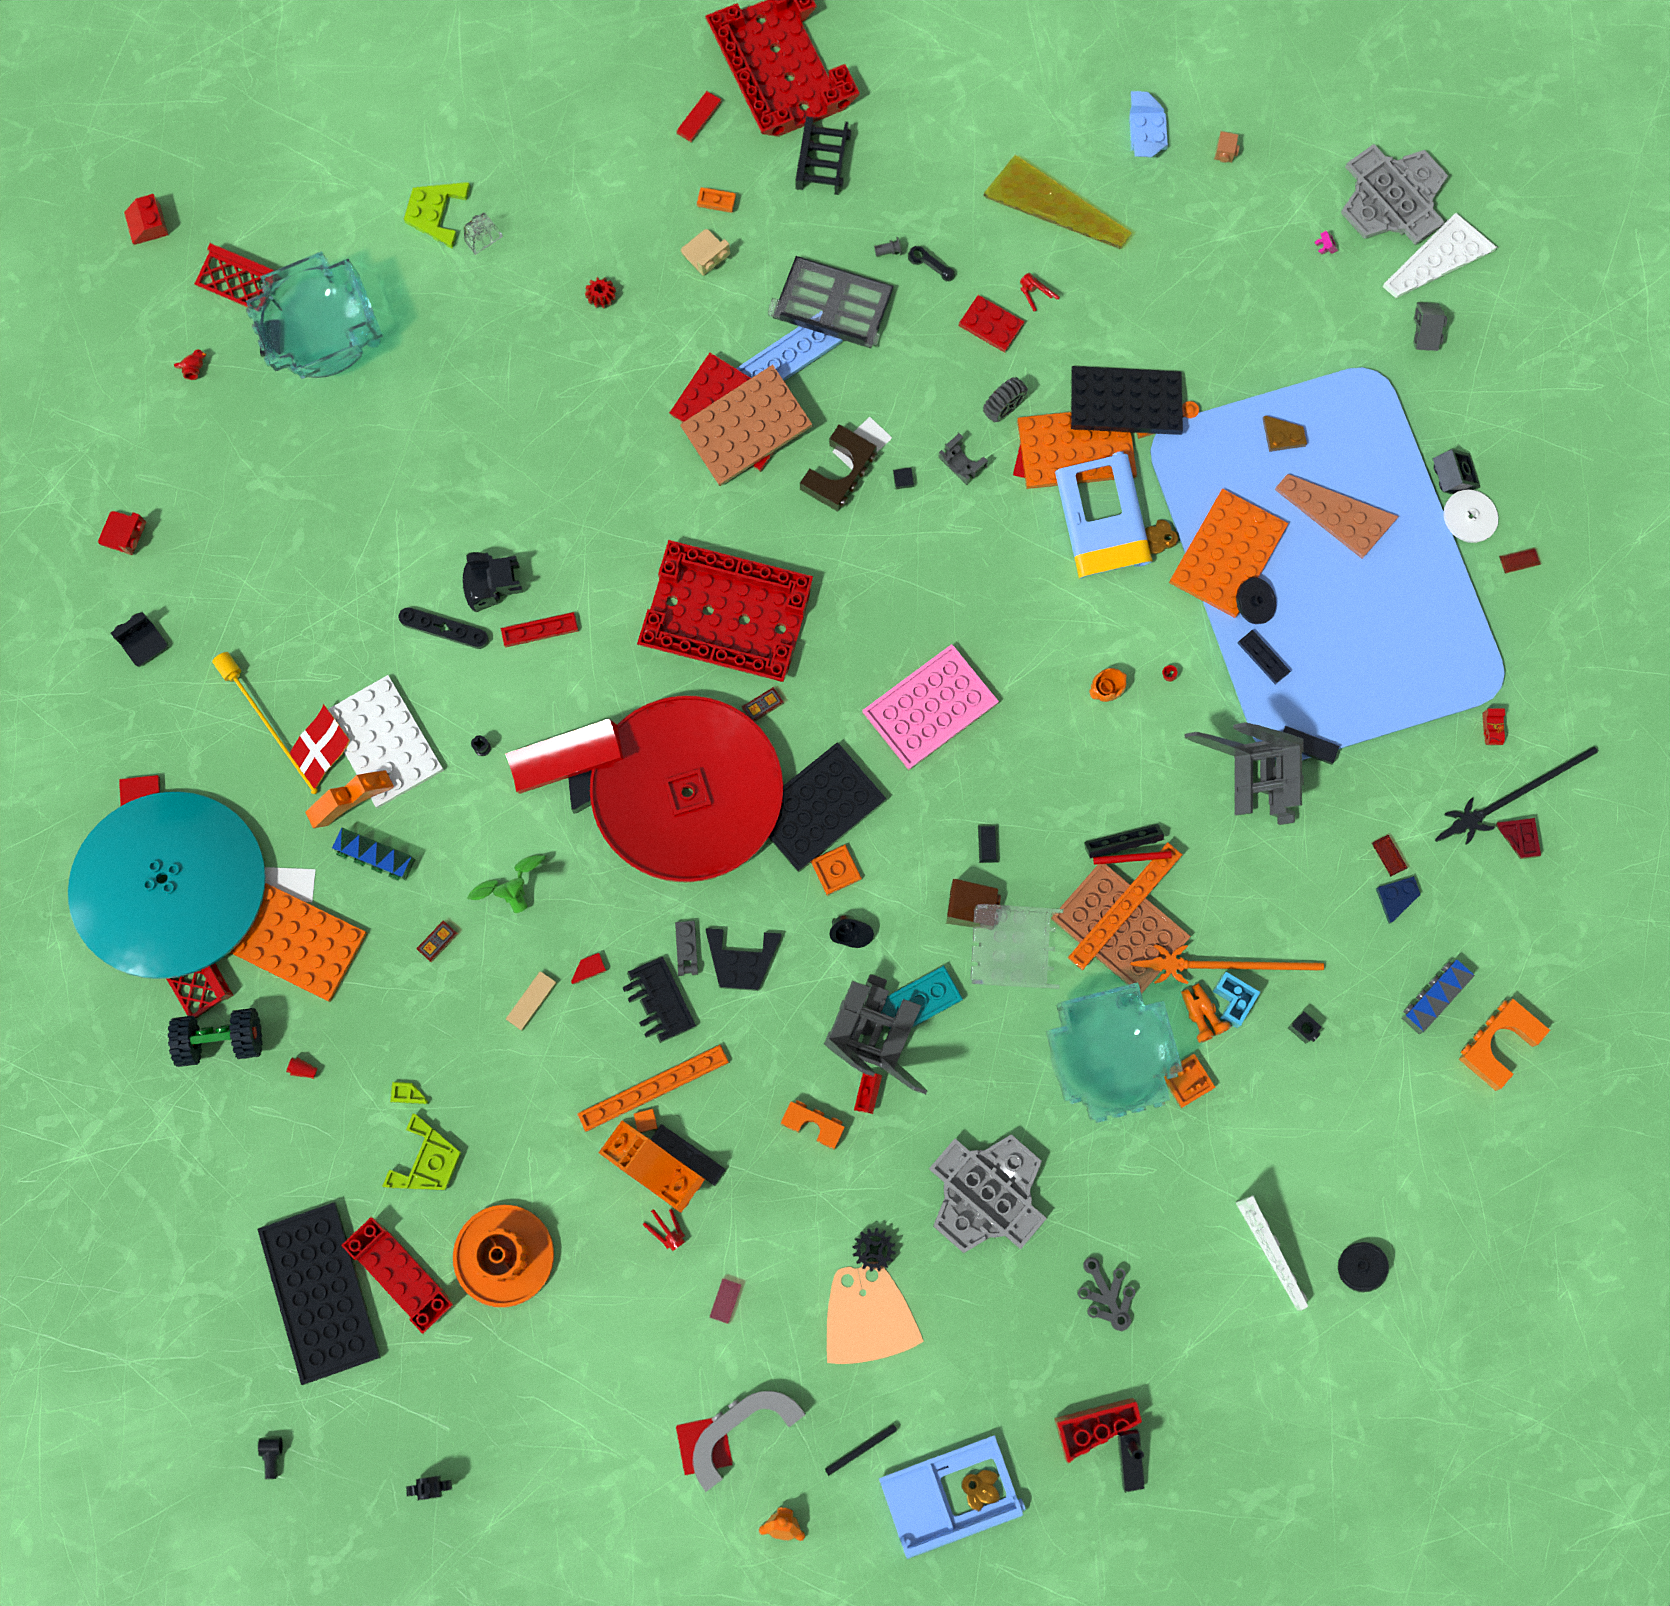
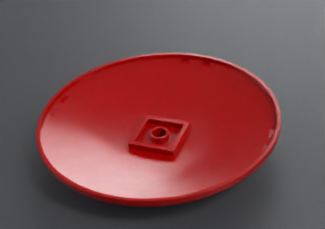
[590,696,783,883]

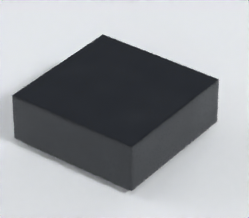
[893,468,914,489]

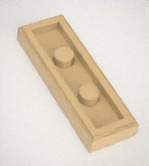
[506,971,556,1031]

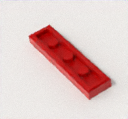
[501,612,578,648]

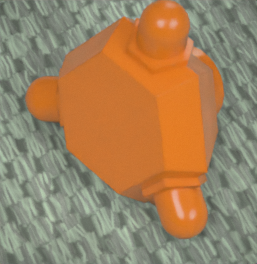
[759,1508,805,1541]

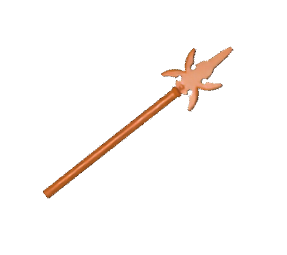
[1130,945,1324,984]

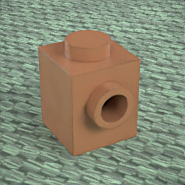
[1214,131,1240,163]

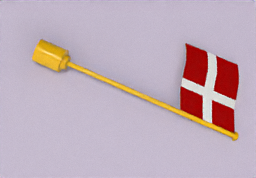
[212,652,350,794]

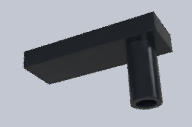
[1117,1429,1145,1493]

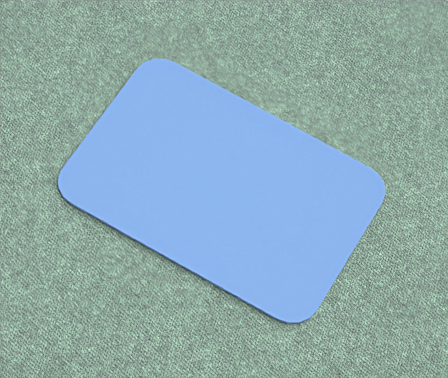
[1150,367,1505,760]

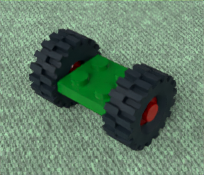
[168,1008,263,1067]

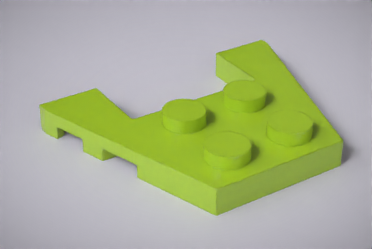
[404,182,470,249]
[382,1113,461,1190]

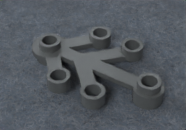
[1077,1257,1135,1331]

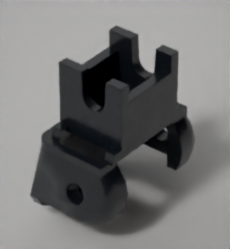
[463,552,523,612]

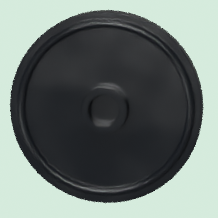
[1236,577,1276,625]
[1338,1242,1389,1292]

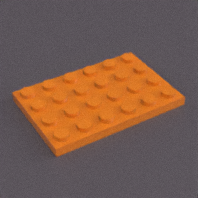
[1017,412,1137,489]
[1169,489,1288,618]
[230,883,367,1002]

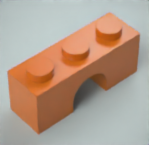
[781,1100,845,1150]

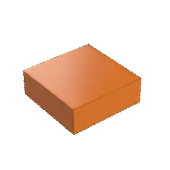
[634,1109,658,1133]

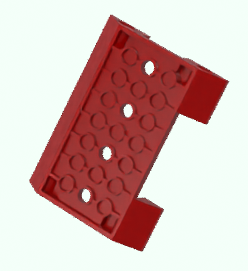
[705,0,860,137]

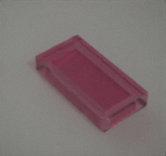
[709,1278,742,1324]

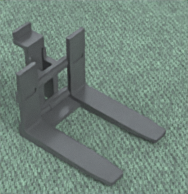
[1184,722,1304,825]
[824,974,928,1094]

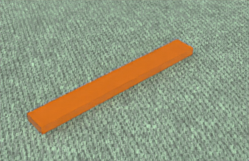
[1068,842,1183,971]
[578,1045,729,1132]

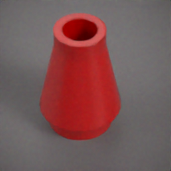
[286,1057,318,1079]

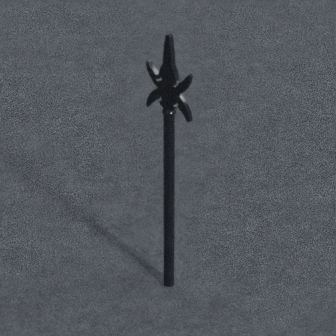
[1435,746,1598,845]

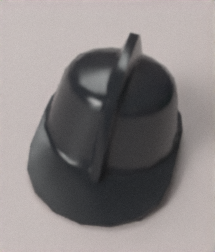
[829,915,874,948]

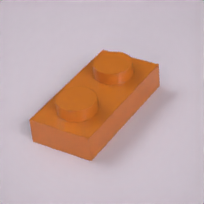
[697,187,736,213]

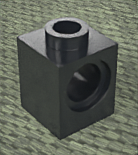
[1288,1011,1322,1044]

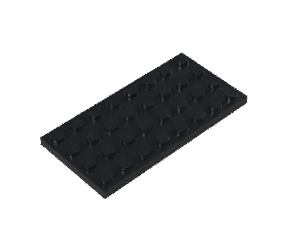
[257,1202,381,1386]

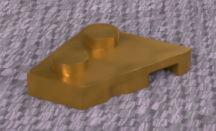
[1262,416,1307,452]

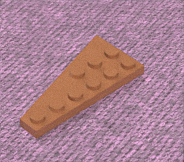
[1275,474,1398,559]

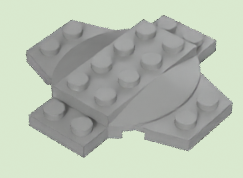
[1341,144,1448,245]
[929,1135,1047,1253]

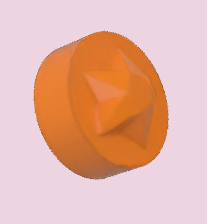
[1182,401,1199,418]

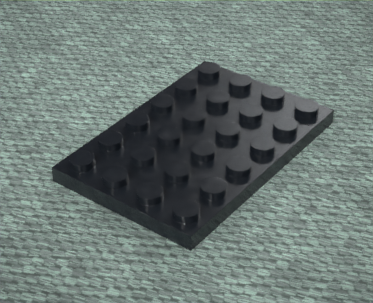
[1071,366,1183,435]
[769,742,887,873]

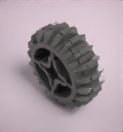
[983,377,1028,422]

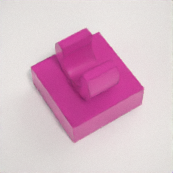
[1315,230,1338,254]

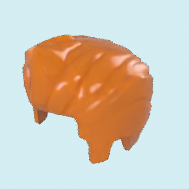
[1089,668,1127,702]

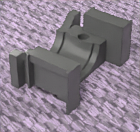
[938,432,988,485]

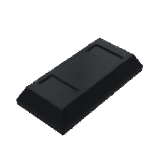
[978,825,999,863]

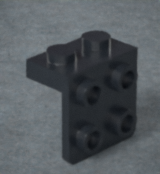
[111,612,168,667]

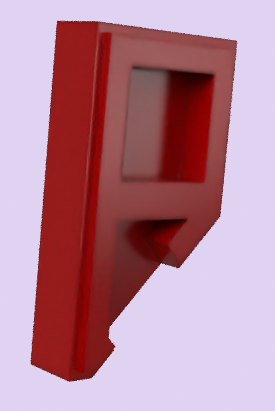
[571,953,606,985]

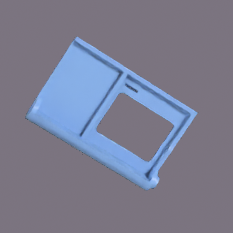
[879,1435,1026,1559]

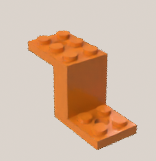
[599,1121,705,1213]

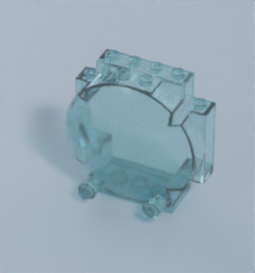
[246,251,383,379]
[1046,982,1183,1123]

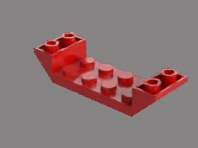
[341,1217,453,1334]

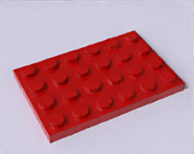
[669,352,775,472]

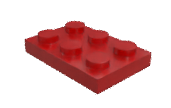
[959,295,1024,353]

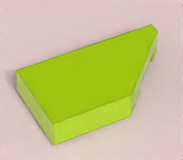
[390,1082,428,1104]

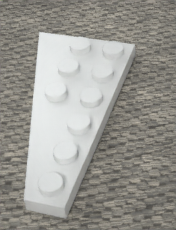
[1383,213,1497,298]
[1236,1196,1308,1311]

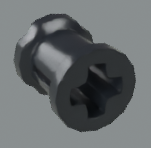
[471,735,491,756]

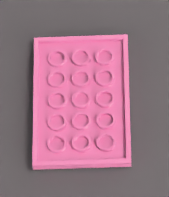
[862,644,999,771]

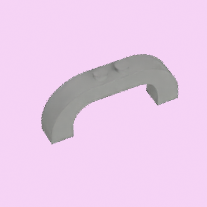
[693,1391,805,1492]

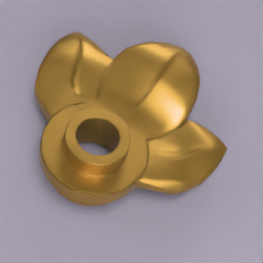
[1145,520,1178,554]
[961,1470,1000,1512]

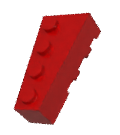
[1054,1398,1142,1463]

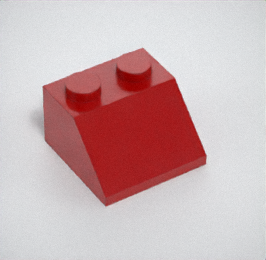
[124,193,168,245]

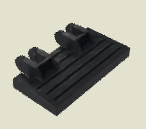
[623,957,696,1043]

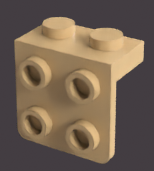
[681,229,730,276]

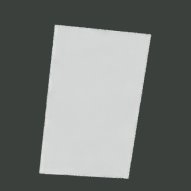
[832,417,892,470]
[265,867,316,902]

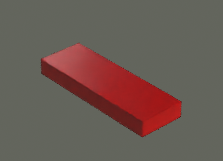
[676,91,721,142]

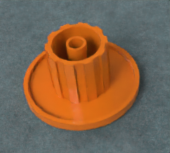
[453,1205,554,1307]

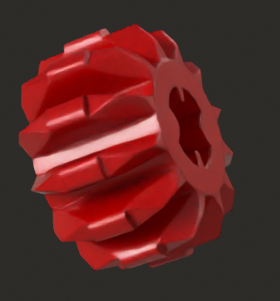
[585,277,616,309]

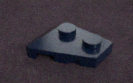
[1376,877,1421,924]

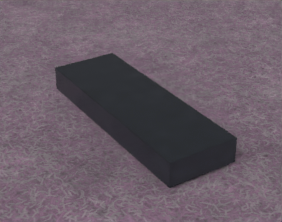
[1238,630,1291,685]
[1283,726,1340,765]

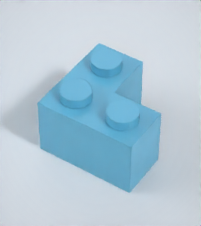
[1212,972,1260,1028]

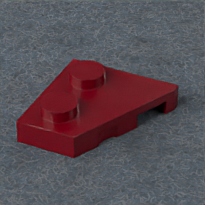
[1496,818,1541,859]

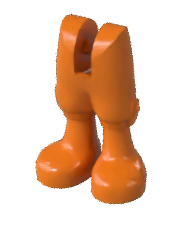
[1181,983,1232,1043]

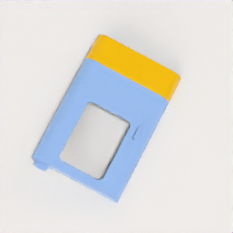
[1055,452,1152,579]

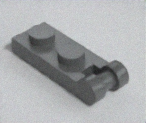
[675,921,698,976]

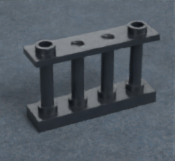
[795,116,851,195]

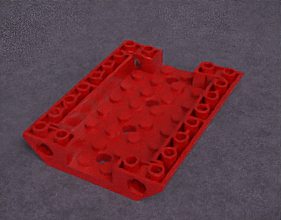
[637,540,813,682]

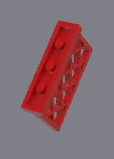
[194,243,280,313]
[167,963,234,1019]

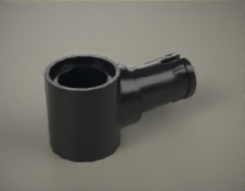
[258,1436,283,1479]

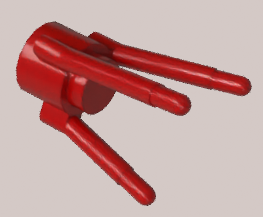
[1020,273,1059,312]
[643,1209,685,1252]

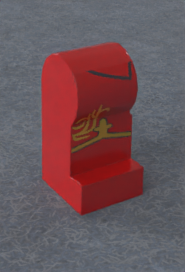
[1482,708,1505,745]

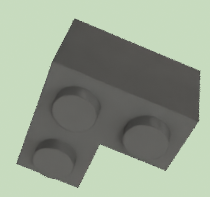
[1413,302,1447,351]

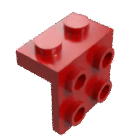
[98,511,146,555]

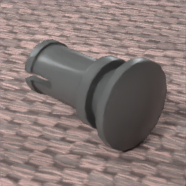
[874,237,902,257]

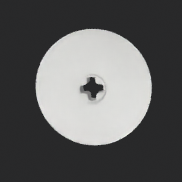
[1443,490,1498,543]

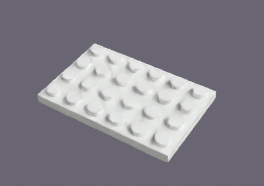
[328,675,444,809]

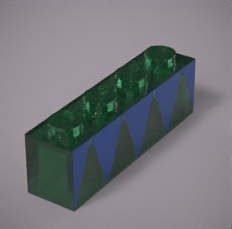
[332,827,415,881]

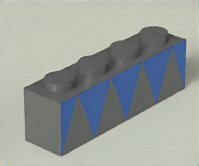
[1401,960,1475,1034]

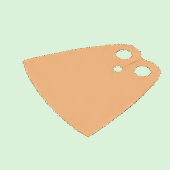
[827,1261,923,1364]

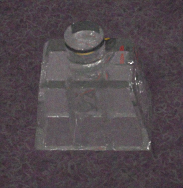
[464,213,503,255]

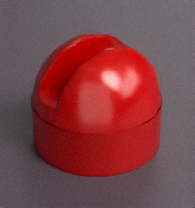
[1162,665,1178,682]

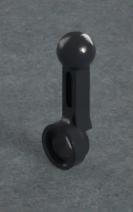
[908,246,955,282]

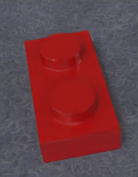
[854,1073,882,1114]

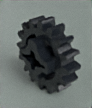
[852,1228,896,1272]
[406,1476,452,1501]

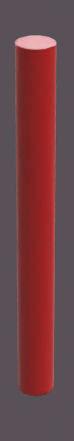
[1093,851,1172,865]

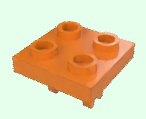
[1160,1054,1216,1108]

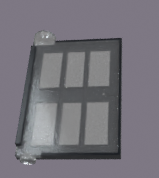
[768,256,894,349]

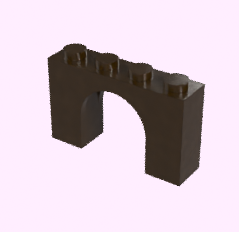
[800,424,878,512]

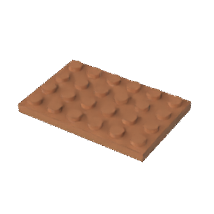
[680,364,813,486]
[1051,864,1191,995]

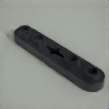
[398,607,489,649]

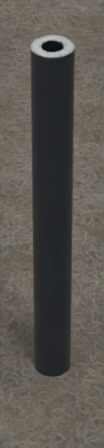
[825,1424,898,1476]

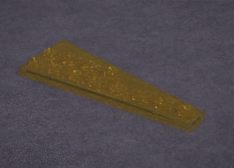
[984,155,1132,249]

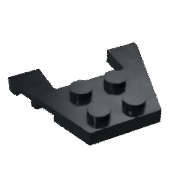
[706,928,782,991]

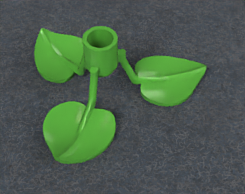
[467,855,546,913]

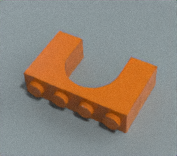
[1459,999,1550,1091]

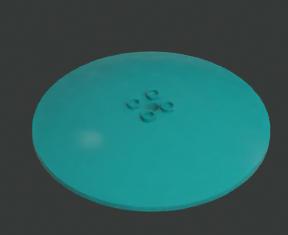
[68,792,266,979]

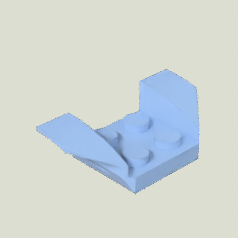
[1129,91,1168,158]

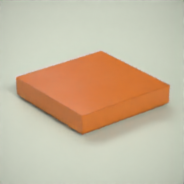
[811,845,862,896]

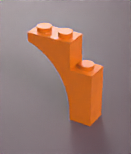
[305,770,394,829]

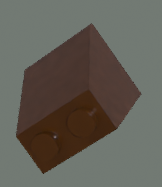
[946,879,1001,930]

